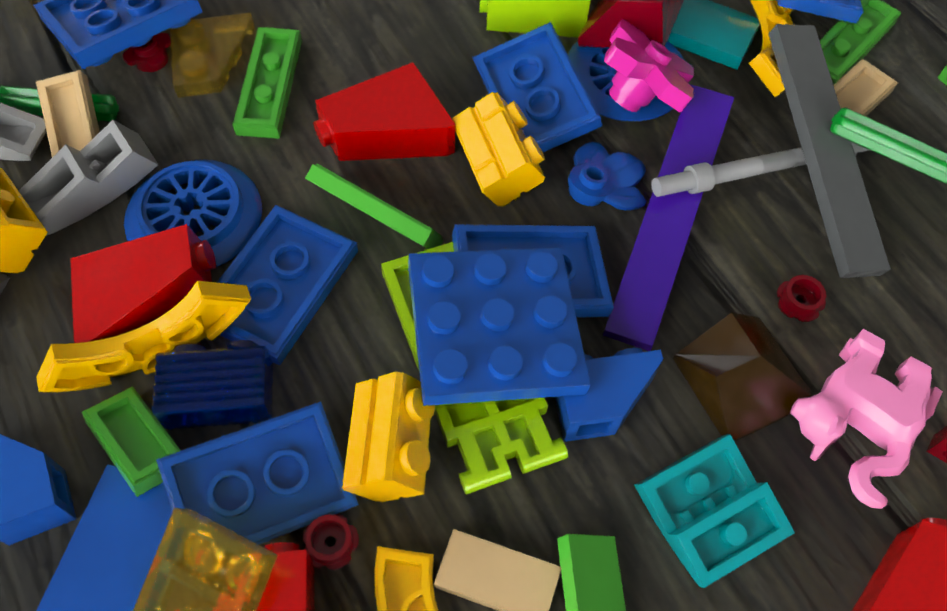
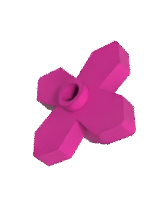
[604,19,694,112]

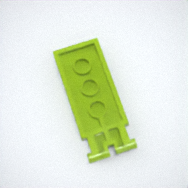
[381,242,568,495]

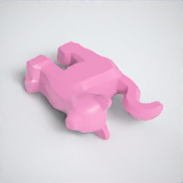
[791,329,943,509]

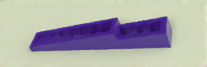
[603,84,734,351]

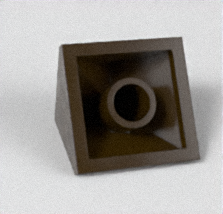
[673,313,814,442]

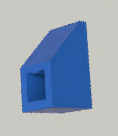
[554,348,663,442]
[0,434,77,546]

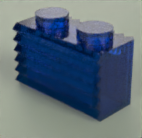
[152,340,273,430]

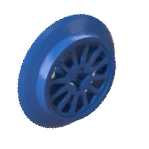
[568,41,684,121]
[124,160,262,267]

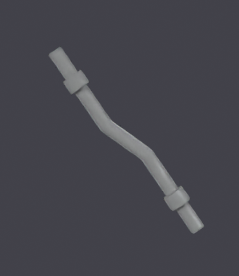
[652,142,870,197]

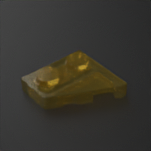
[170,12,255,98]
[133,508,278,611]

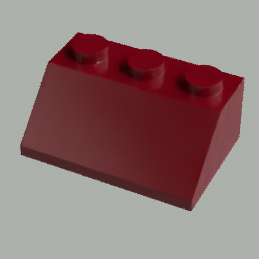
[578,0,684,48]

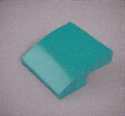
[667,0,760,70]
[634,434,795,588]

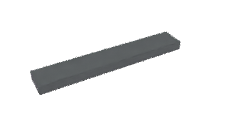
[768,24,891,278]

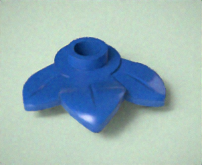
[568,142,647,210]

